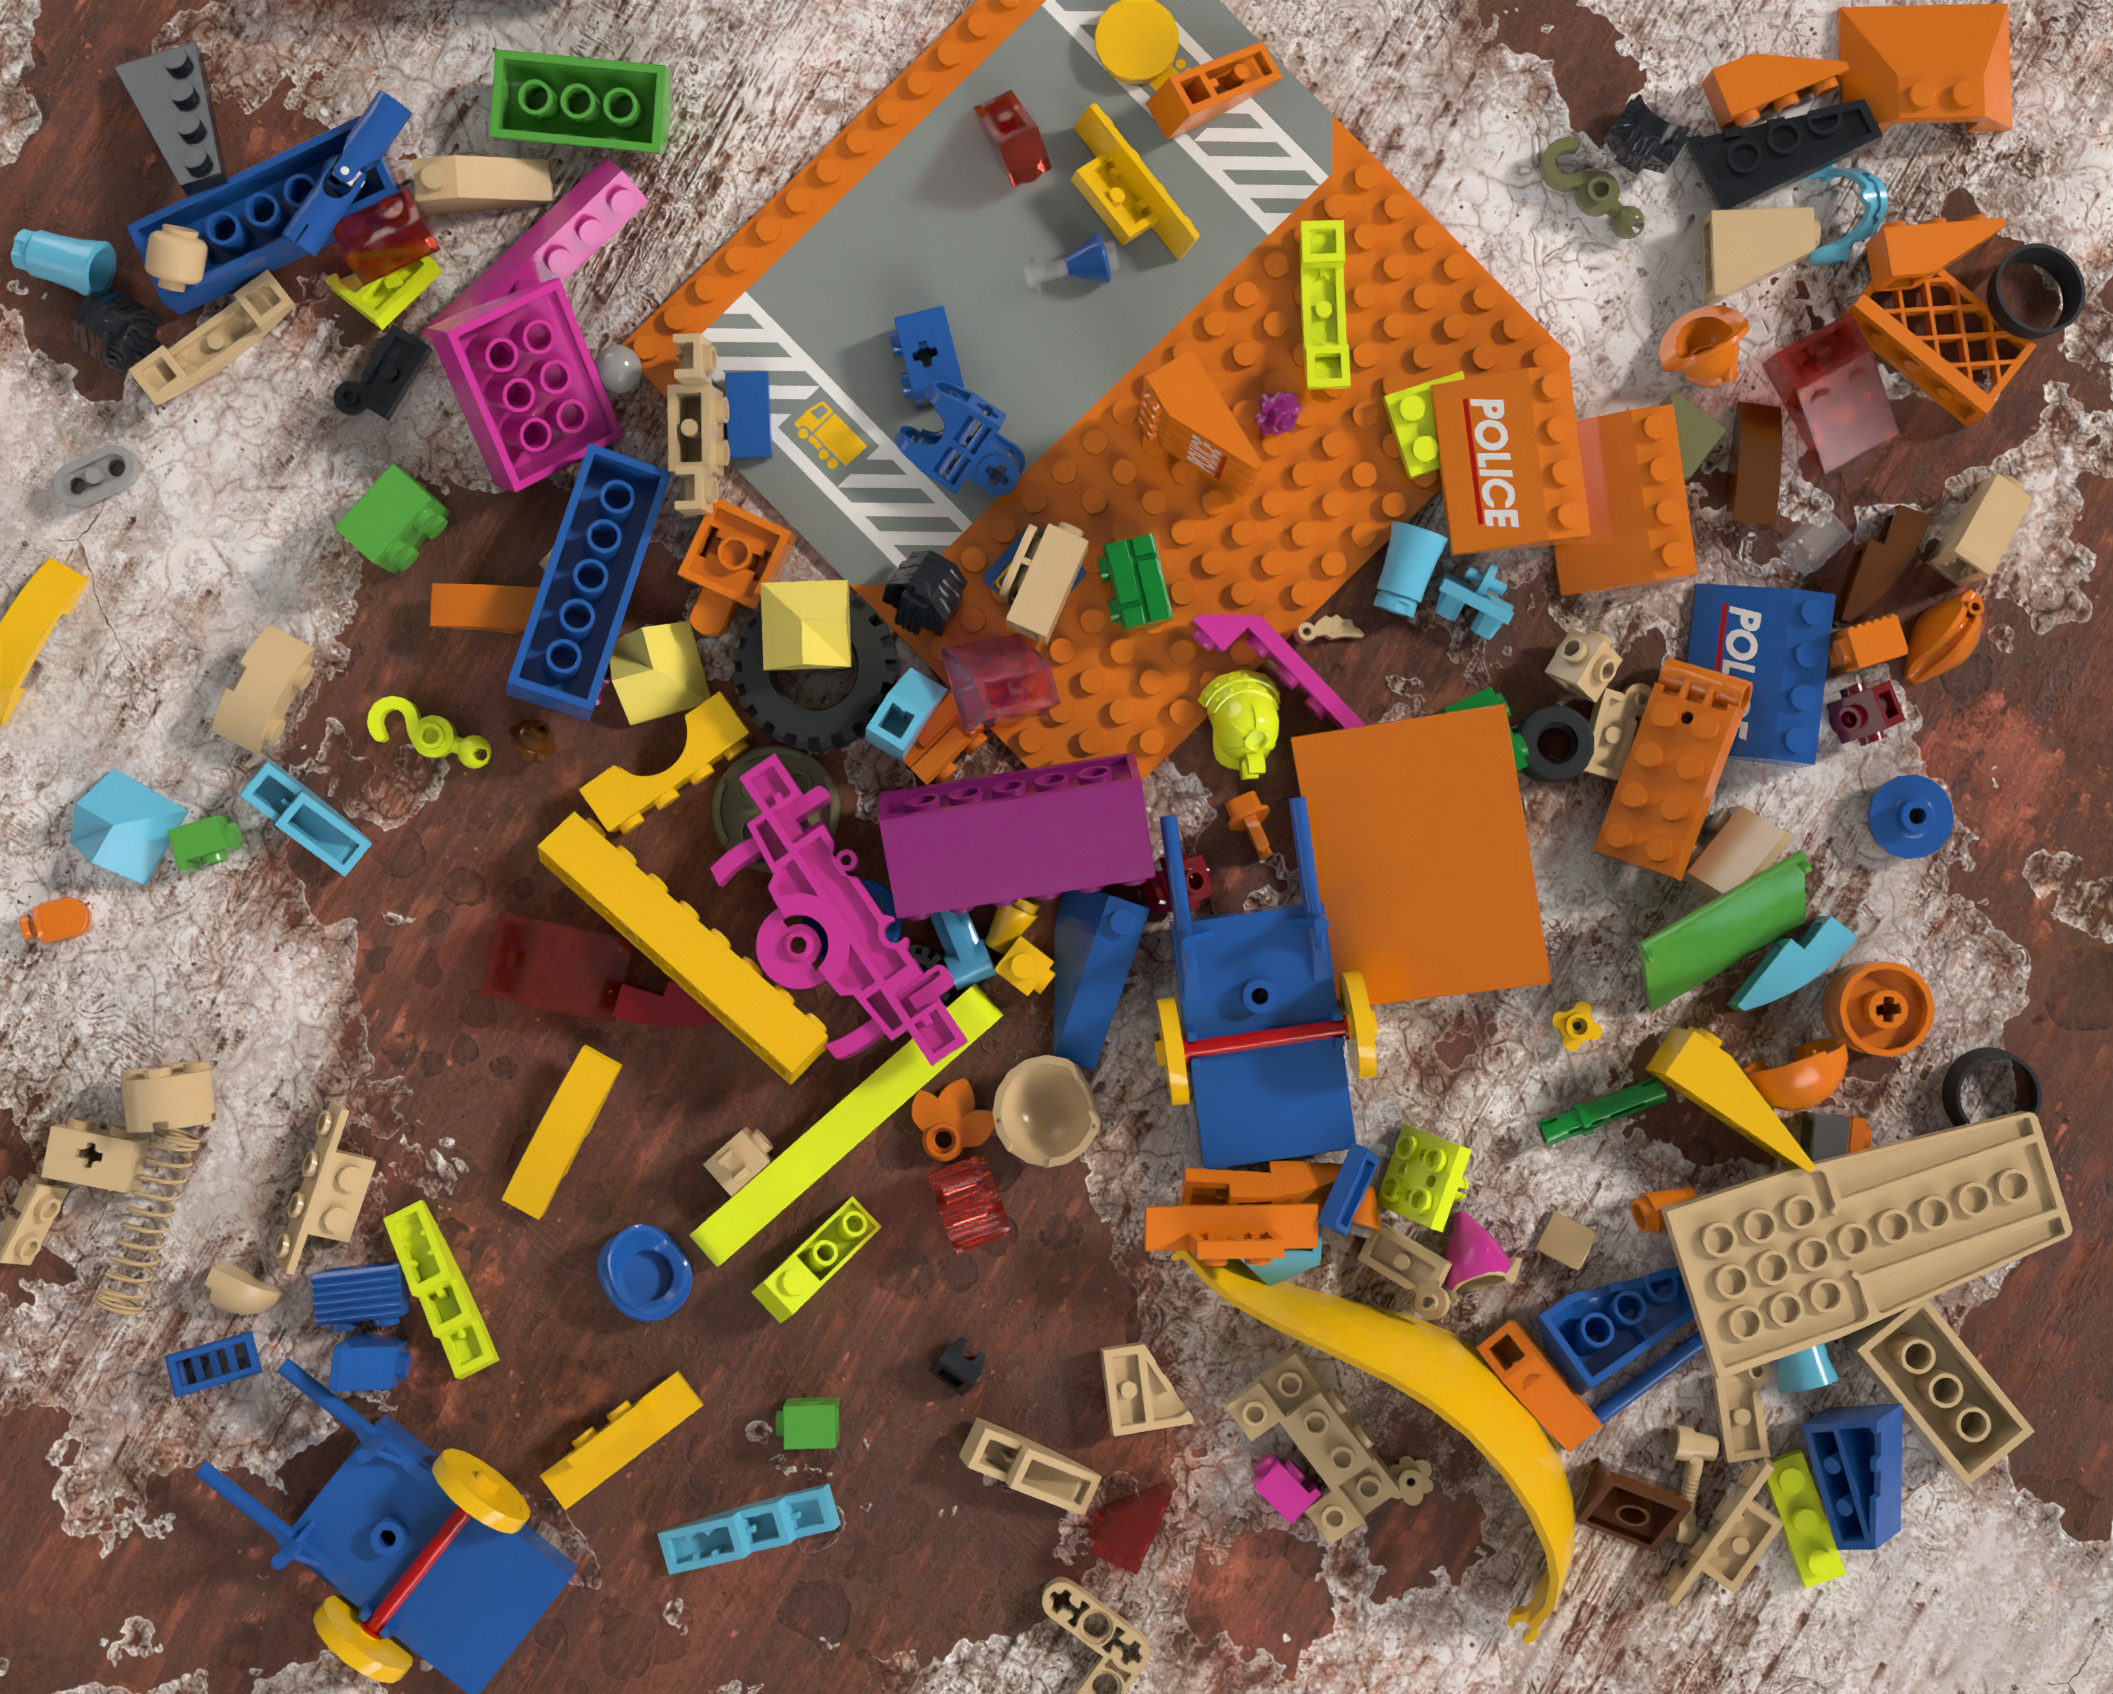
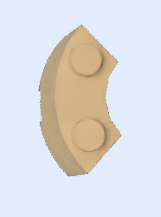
[211,624,315,755]

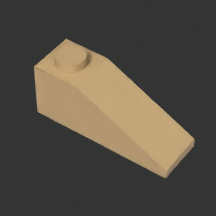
[412,155,554,215]

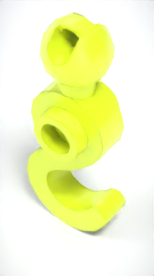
[367,696,491,769]

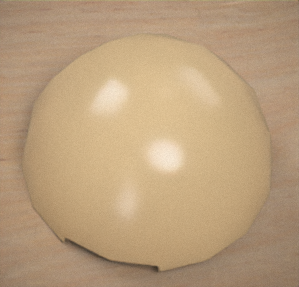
[992,1055,1101,1168]

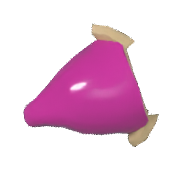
[1442,1211,1522,1301]

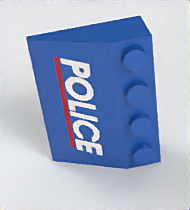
[1685,583,1836,768]

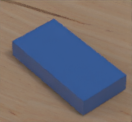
[725,371,773,460]
[1317,1142,1380,1237]

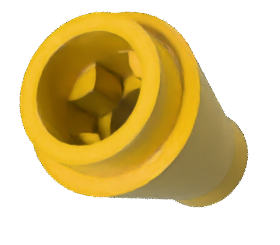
[984,897,1039,954]

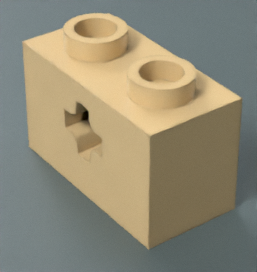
[41,1117,151,1193]

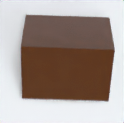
[1575,1458,1692,1552]

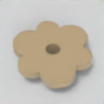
[1388,1456,1433,1506]

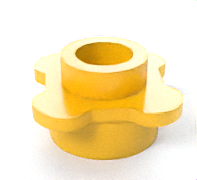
[1552,1001,1602,1051]

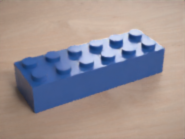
[126,116,410,315]
[506,443,671,722]

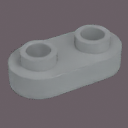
[53,445,140,508]

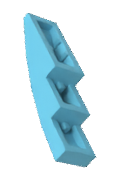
[657,1483,841,1575]

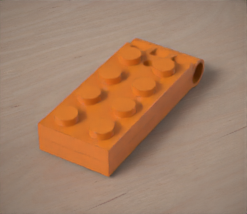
[1593,658,1753,882]

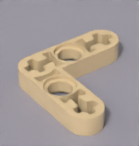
[1042,1577,1150,1694]

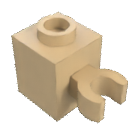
[703,1127,775,1197]

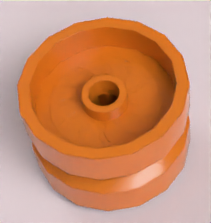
[1821,961,1935,1057]

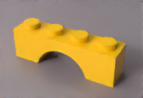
[579,691,754,835]

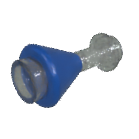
[1022,232,1120,292]

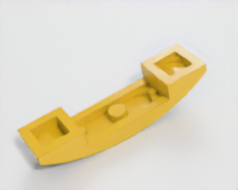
[0,557,90,726]

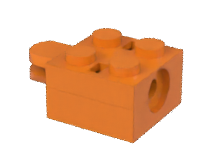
[677,498,797,638]

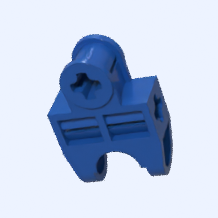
[894,379,1026,496]

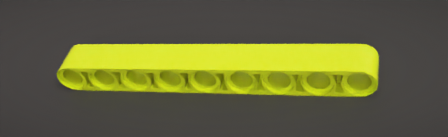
[689,983,1003,1268]

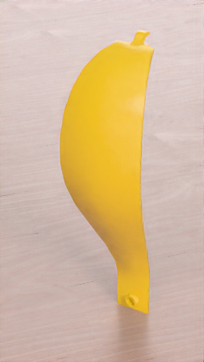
[1171,1250,1575,1644]

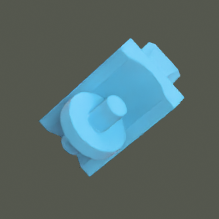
[1435,563,1514,640]

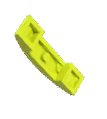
[1300,220,1351,390]

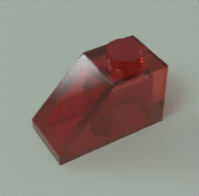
[973,90,1052,187]
[1085,1482,1173,1575]

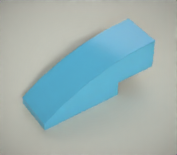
[240,758,372,877]
[1726,916,1858,1011]

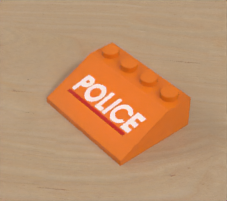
[1137,348,1263,498]
[1430,364,1591,556]

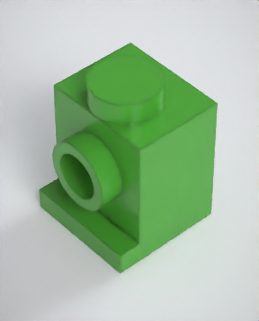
[167,815,243,872]

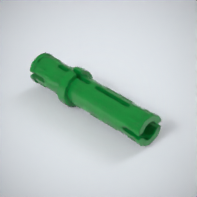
[1537,1076,1667,1147]

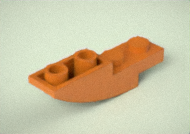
[1179,1160,1343,1212]

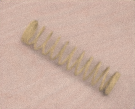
[94,1128,201,1315]

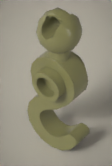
[1539,137,1645,239]

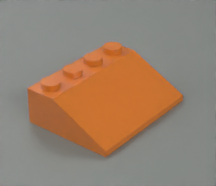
[1552,404,1697,597]

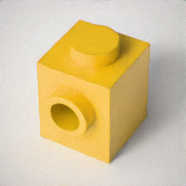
[994,935,1055,996]

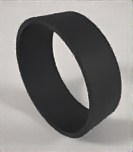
[1986,243,2086,339]
[1942,1047,2042,1127]

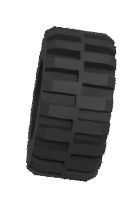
[732,593,899,752]

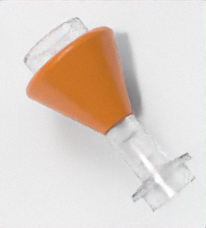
[1347,1140,1392,1240]

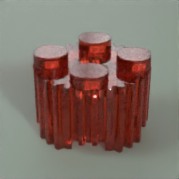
[928,1155,1012,1255]

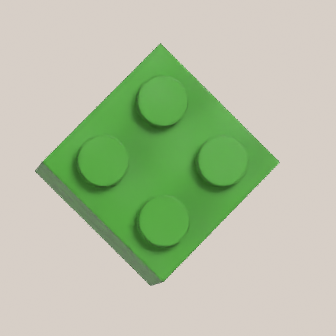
[334,464,451,574]

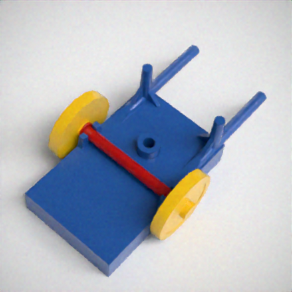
[1154,796,1378,1169]
[195,1358,578,1694]

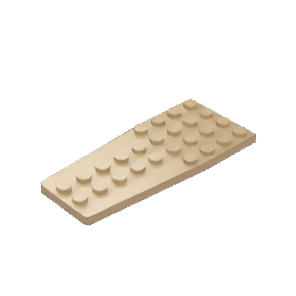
[1661,1111,2072,1379]

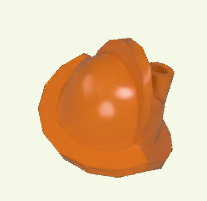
[1658,305,1750,387]

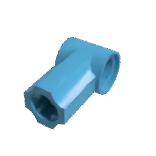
[930,910,997,990]

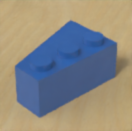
[1801,1403,1903,1550]

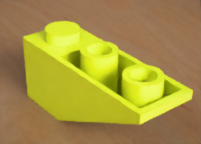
[751,1196,881,1324]

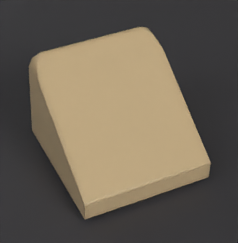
[1535,1210,1597,1271]

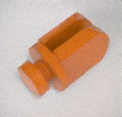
[19,897,92,943]

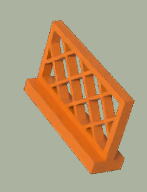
[1837,270,2037,428]

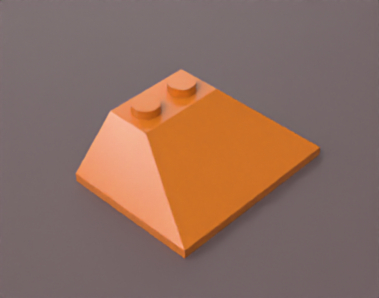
[1837,3,2012,134]

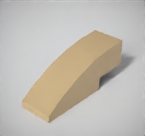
[959,1417,1102,1516]

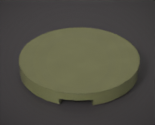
[712,746,841,873]

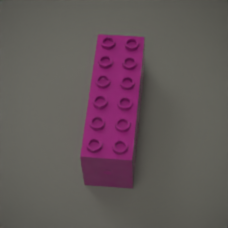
[879,752,1156,920]

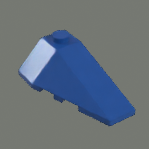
[1054,890,1150,1070]
[1536,1267,1695,1396]

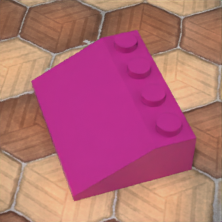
[427,278,624,493]

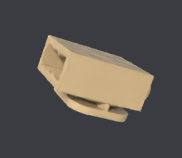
[999,522,1089,646]

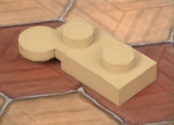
[1582,683,1652,782]
[1357,1221,1453,1320]
[1711,1362,1772,1463]

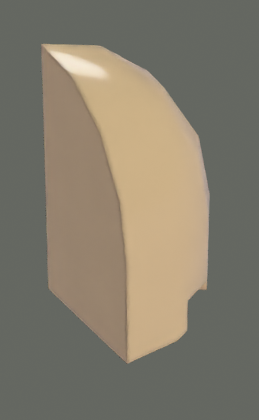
[202,1261,286,1315]

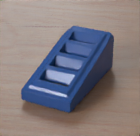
[164,1331,263,1398]

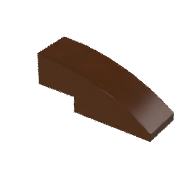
[1724,401,1782,531]
[1832,505,1932,627]

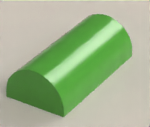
[489,49,672,155]

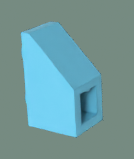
[865,667,947,762]

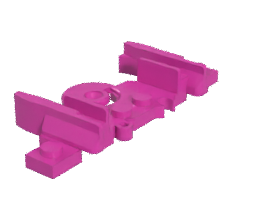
[710,753,969,1066]

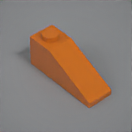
[1145,41,1283,140]

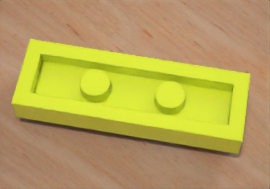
[1765,1449,1846,1589]

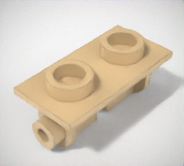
[0,1174,69,1265]

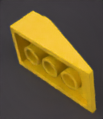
[1645,1026,1815,1174]

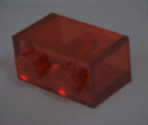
[333,188,441,286]

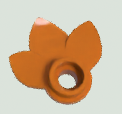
[912,1078,995,1161]

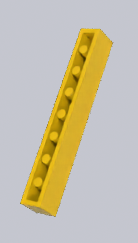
[537,811,828,1085]

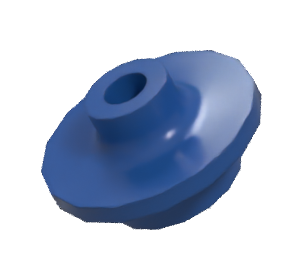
[1867,774,1954,859]

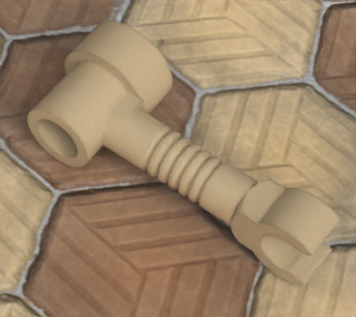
[1667,1424,1719,1544]

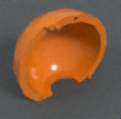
[1741,1036,1848,1112]

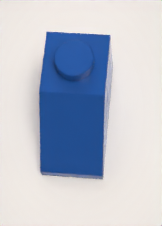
[328,1332,412,1392]

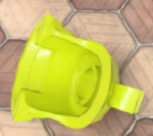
[1197,669,1281,780]

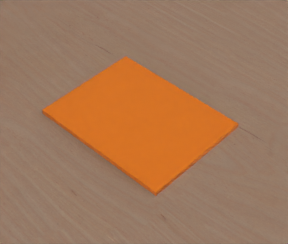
[1291,703,1552,1009]

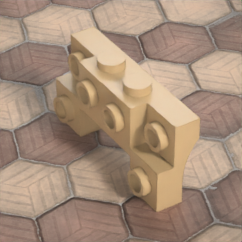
[667,333,730,521]
[1225,1346,1400,1546]

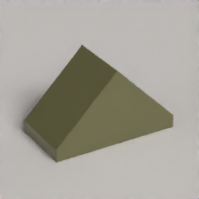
[1660,393,1727,482]

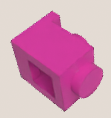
[1251,1452,1321,1524]

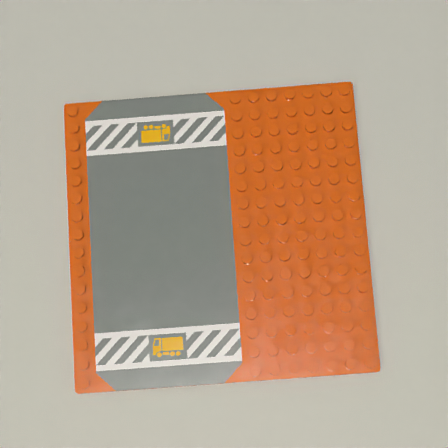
[622,0,1570,781]

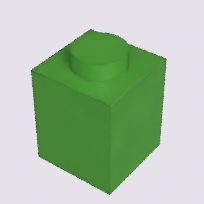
[776,1397,840,1450]

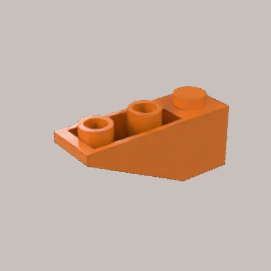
[1702,54,1850,129]
[1865,214,2006,292]
[1476,1320,1603,1452]

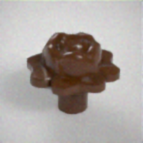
[507,717,556,763]

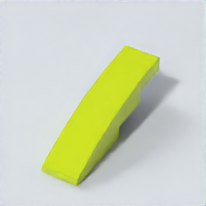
[383,1200,499,1380]

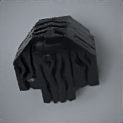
[1604,94,1691,175]
[73,288,164,375]
[882,550,968,637]

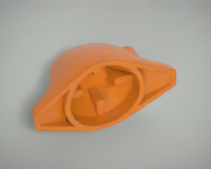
[1903,589,1984,686]

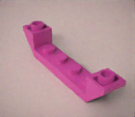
[1188,614,1365,730]

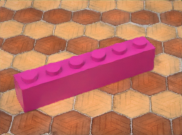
[421,157,649,348]

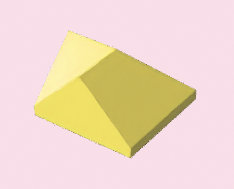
[761,580,851,671]
[610,621,711,726]

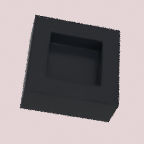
[928,1337,985,1396]

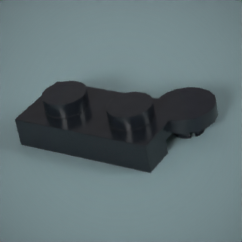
[334,324,433,421]

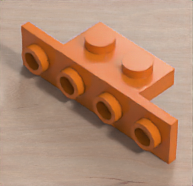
[1144,1203,1318,1266]

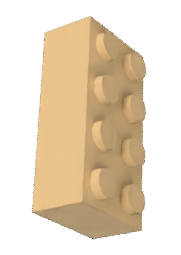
[1841,1299,2035,1486]

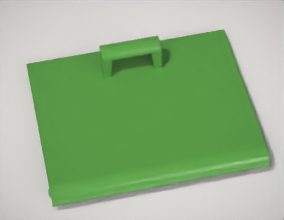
[1638,850,1812,1012]

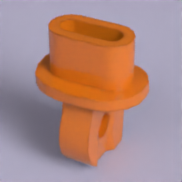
[1224,791,1272,861]

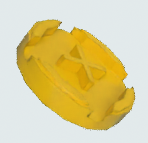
[1095,0,1179,85]

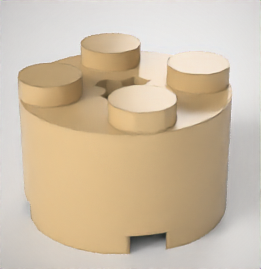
[121,1061,216,1133]

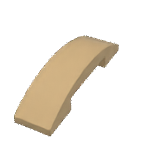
[128,269,295,406]

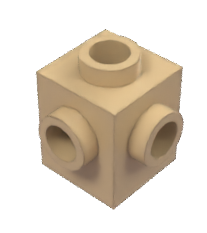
[1544,628,1623,703]

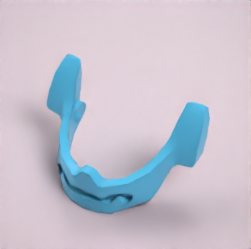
[1803,165,1888,266]

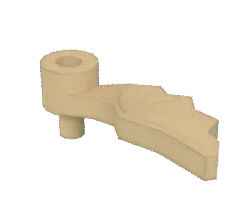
[1294,614,1364,644]

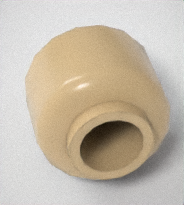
[144,224,208,292]

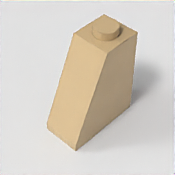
[1701,207,1821,305]
[1925,473,2033,587]

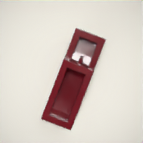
[612,980,719,1027]

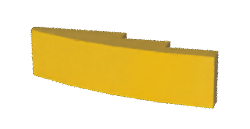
[502,1044,622,1220]

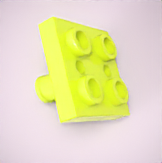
[1377,1123,1472,1232]

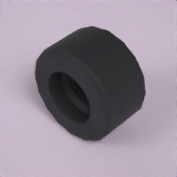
[1514,705,1595,783]

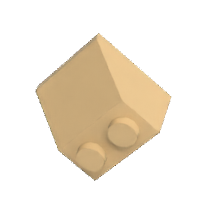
[1683,806,1793,901]

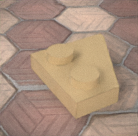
[1100,1342,1194,1436]

